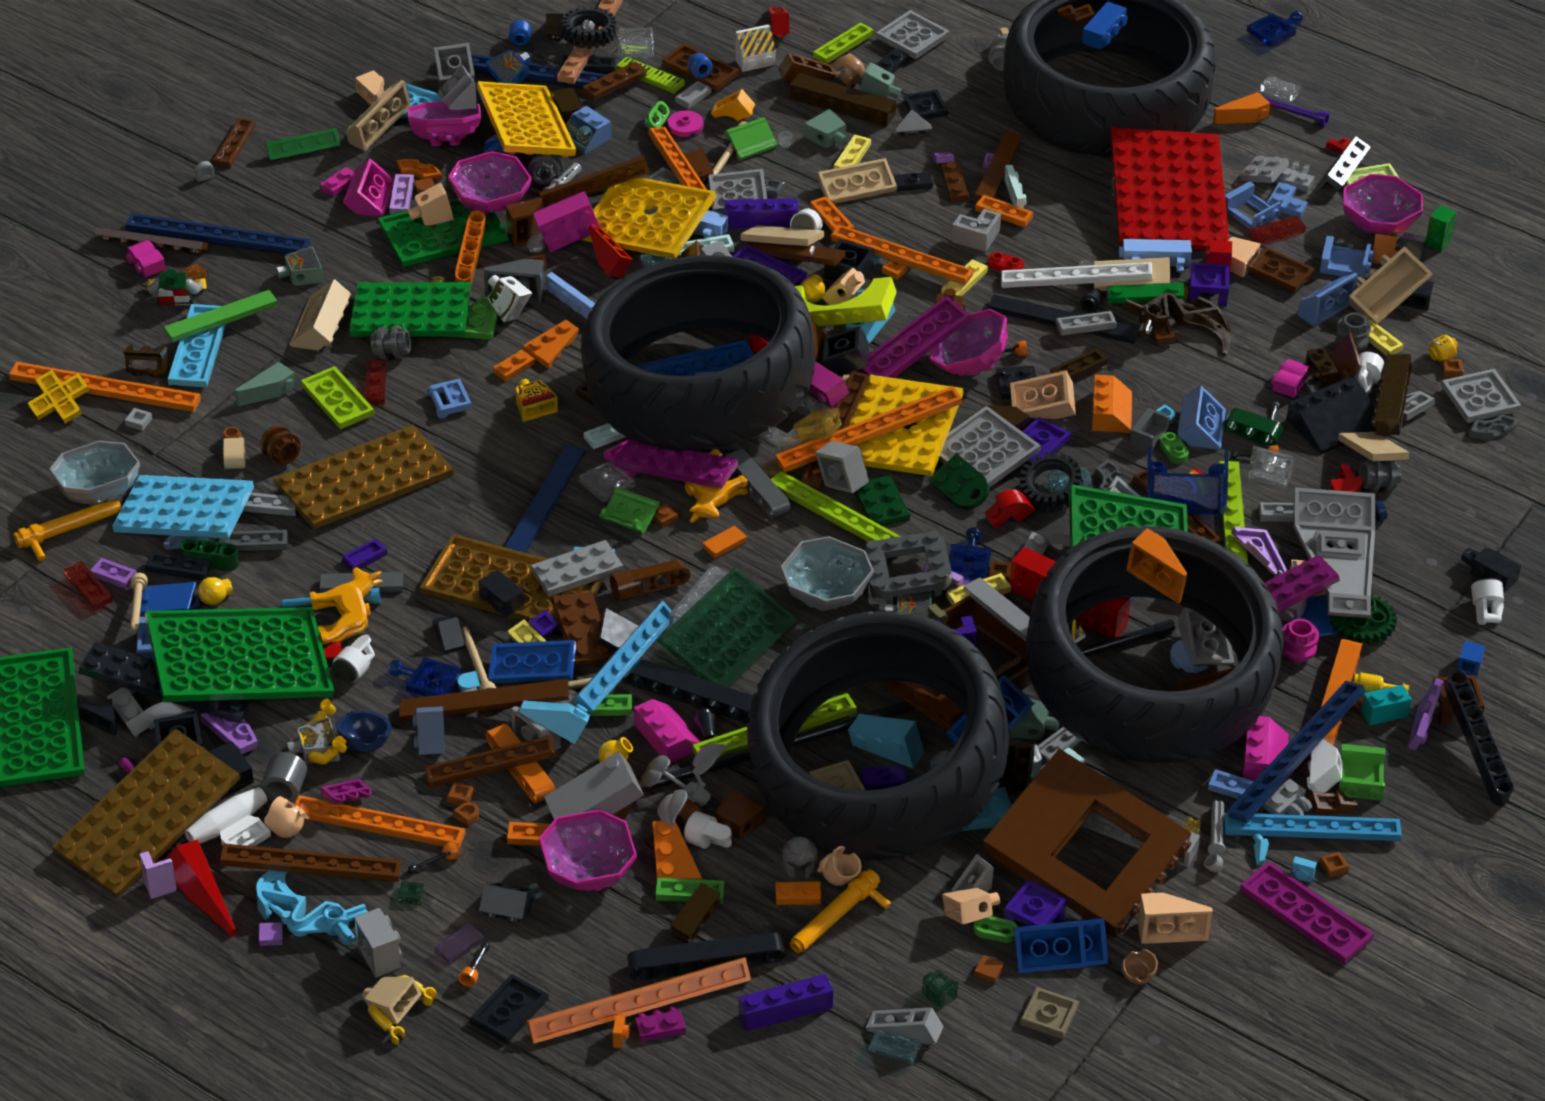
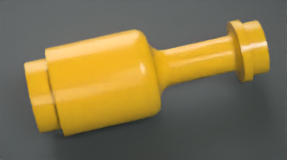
[1352,672,1409,693]

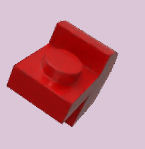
[1329,464,1363,492]
[984,489,1035,529]

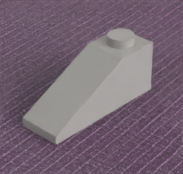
[866,1007,943,1045]

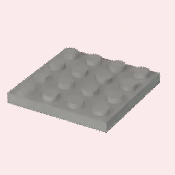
[938,406,1041,488]

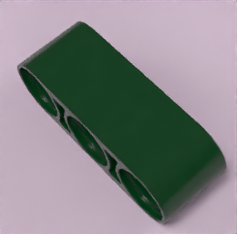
[1223,408,1283,446]
[179,538,239,571]

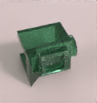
[922,969,959,1009]

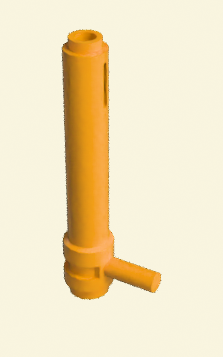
[13,500,122,561]
[790,869,891,953]

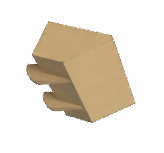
[1349,247,1433,324]

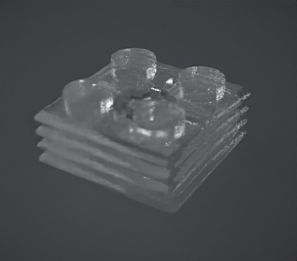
[618,28,654,60]

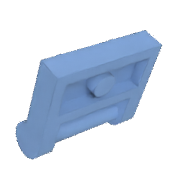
[427,379,472,418]

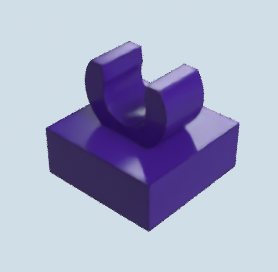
[529,610,559,638]

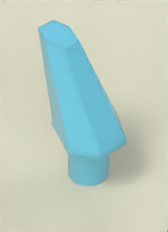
[1253,833,1269,866]

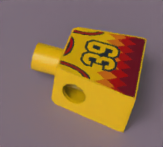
[515,379,558,422]

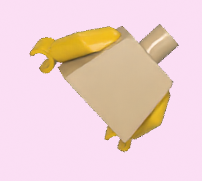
[363,975,436,1045]

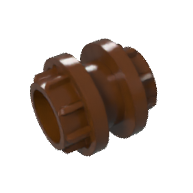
[260,425,301,465]

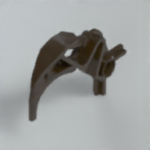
[1122,292,1231,356]

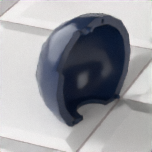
[336,710,392,753]

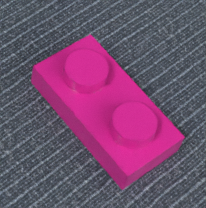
[320,167,354,197]

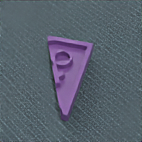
[1231,527,1287,577]

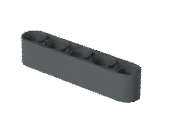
[723,448,791,519]

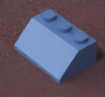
[1298,273,1358,327]
[1178,386,1226,450]

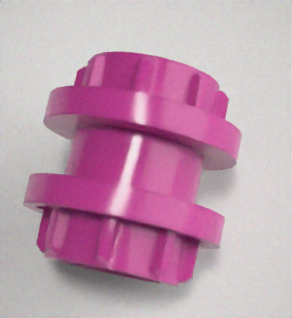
[1282,619,1319,663]

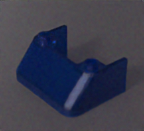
[1146,447,1229,515]

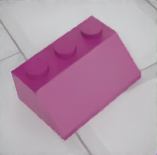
[343,158,395,217]
[634,699,701,764]
[1243,716,1289,784]

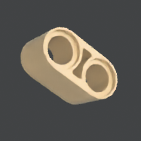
[224,437,245,470]

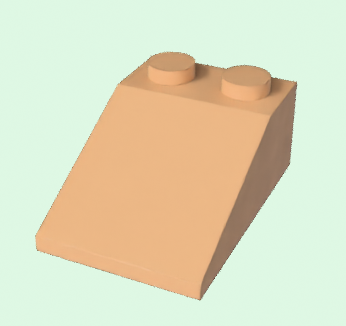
[1010,371,1076,419]
[1137,893,1213,944]

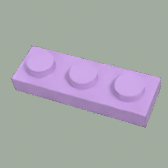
[389,174,414,214]

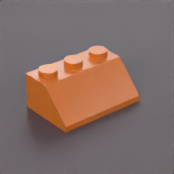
[1092,375,1132,433]

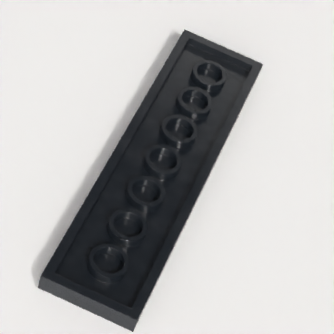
[78,642,254,723]

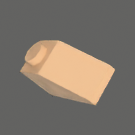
[355,70,385,105]

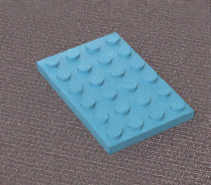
[113,475,254,539]

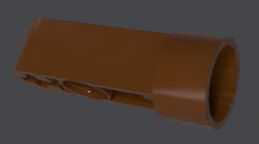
[610,560,690,602]

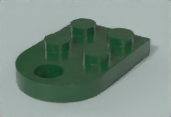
[928,453,989,510]

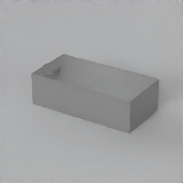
[544,752,644,820]

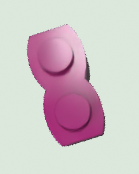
[126,240,166,277]
[1271,359,1310,398]

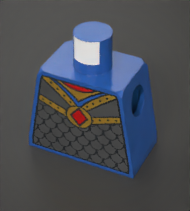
[486,50,531,84]

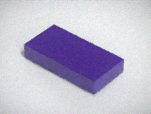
[342,539,388,571]

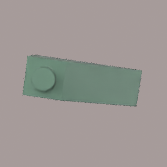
[235,362,296,406]

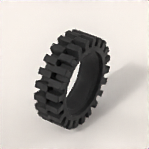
[562,6,616,49]
[1019,452,1083,512]

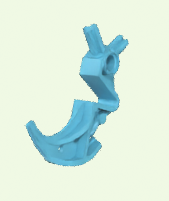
[256,870,368,946]

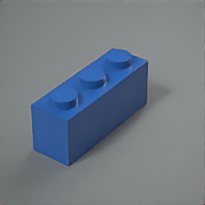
[1082,2,1128,50]

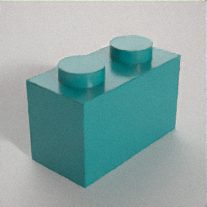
[1361,685,1412,726]

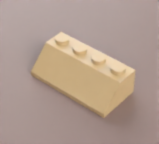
[346,80,411,151]
[289,279,351,350]

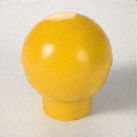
[800,274,825,303]
[198,577,233,606]
[598,737,633,763]

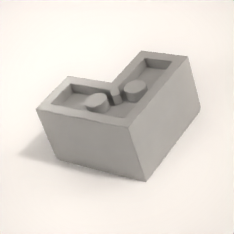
[952,209,1001,252]

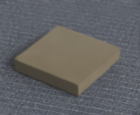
[1020,987,1080,1039]

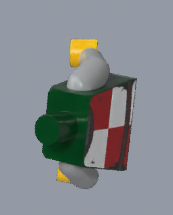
[147,269,207,306]

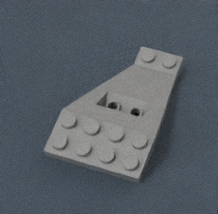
[1293,487,1375,618]

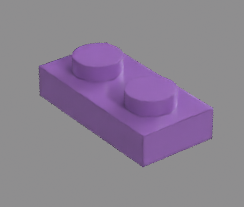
[90,558,137,589]

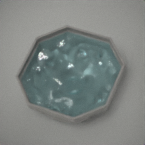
[49,441,140,506]
[781,536,874,611]

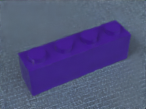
[724,198,799,229]
[739,974,834,1031]

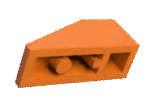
[1213,92,1270,124]

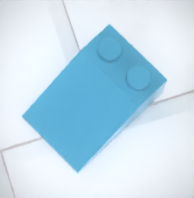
[518,701,590,744]

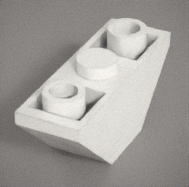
[1307,739,1343,793]

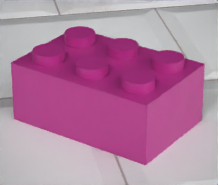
[533,191,601,252]

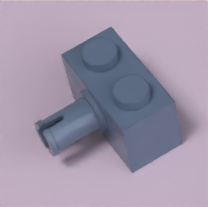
[413,706,445,755]

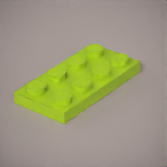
[301,366,374,429]

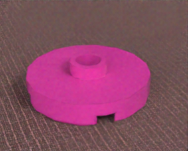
[668,111,703,137]

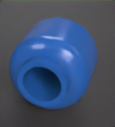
[508,20,532,46]
[687,53,712,79]

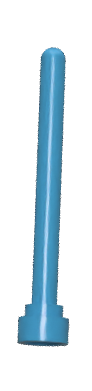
[280,588,380,608]

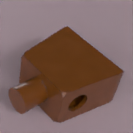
[715,789,765,839]

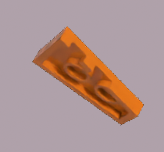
[523,320,579,369]
[653,821,702,880]

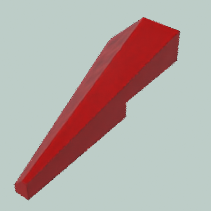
[165,839,236,937]

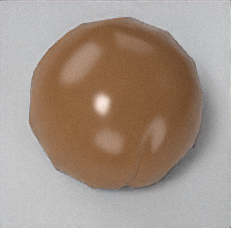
[1121,949,1158,985]

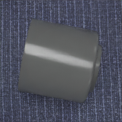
[260,752,307,802]

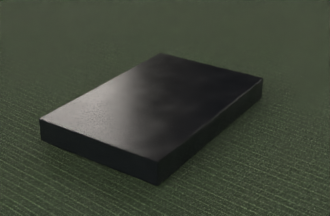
[470,974,549,1044]

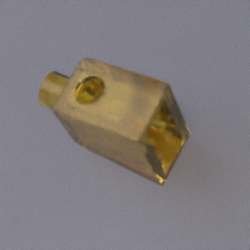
[793,407,842,443]

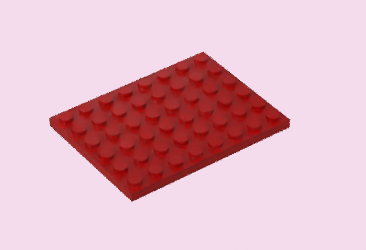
[1110,127,1229,251]

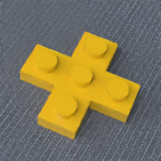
[28,370,89,424]

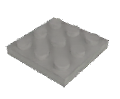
[876,10,950,59]
[709,169,767,214]
[1441,369,1521,423]

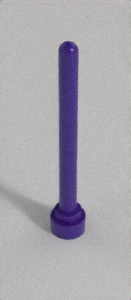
[1249,93,1330,126]

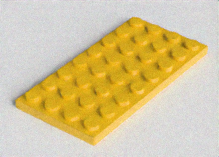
[477,81,576,157]

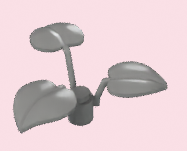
[641,743,727,826]

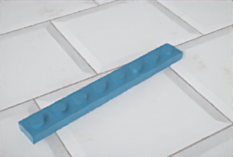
[574,601,676,713]
[1224,813,1402,841]

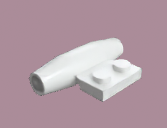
[185,787,271,846]

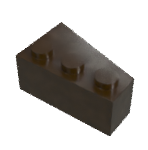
[1003,743,1042,805]

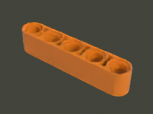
[455,211,485,286]
[485,723,555,804]

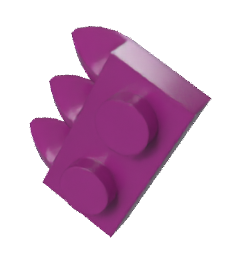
[321,779,372,804]
[635,1006,686,1042]

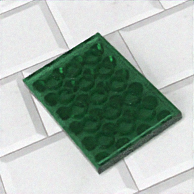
[657,567,798,688]

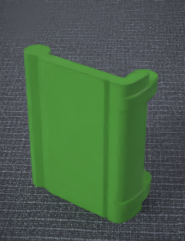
[724,117,778,161]
[599,487,660,534]

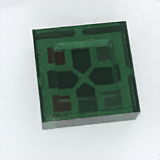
[398,881,424,905]

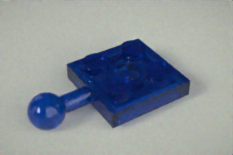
[1246,11,1303,47]
[949,527,992,581]
[388,657,463,697]

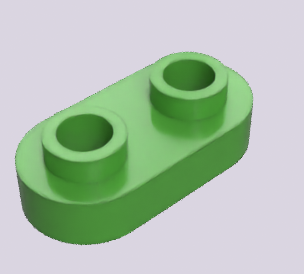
[644,101,670,128]
[1159,432,1189,464]
[973,916,1018,943]

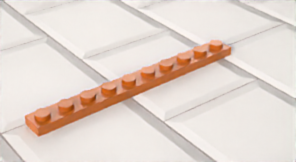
[9,362,201,412]
[775,386,962,473]
[527,957,751,1044]

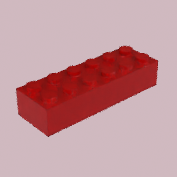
[1009,547,1131,639]

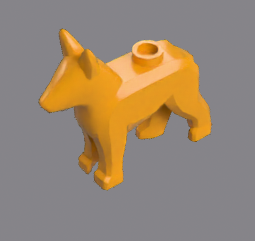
[685,449,748,523]
[310,568,382,645]

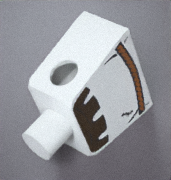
[488,275,532,322]

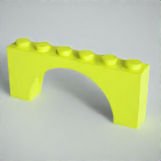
[795,277,897,326]

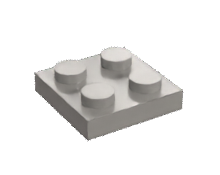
[1239,156,1289,183]

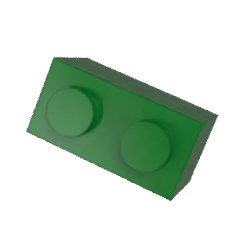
[1425,205,1457,252]

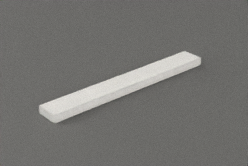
[1001,262,1152,288]

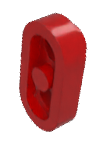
[988,252,1024,271]

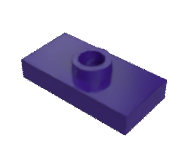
[861,765,907,790]

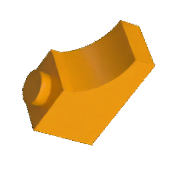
[711,89,755,121]

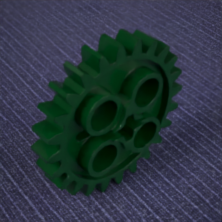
[1329,593,1397,645]

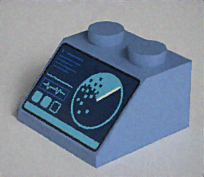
[566,106,611,154]

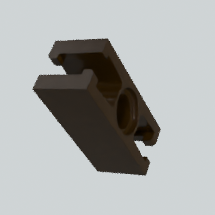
[670,882,721,944]

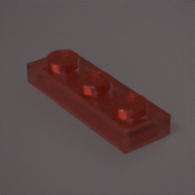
[1248,216,1306,245]
[365,360,387,405]
[63,561,113,610]

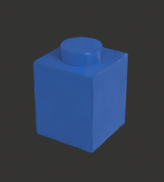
[1457,641,1485,677]

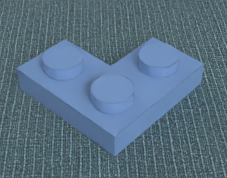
[1267,182,1308,218]

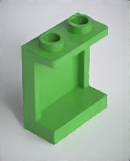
[1339,744,1385,801]

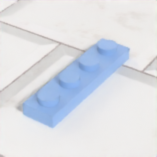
[546,272,595,319]

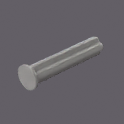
[1208,800,1226,856]

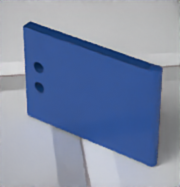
[140,582,196,615]
[1301,595,1338,637]

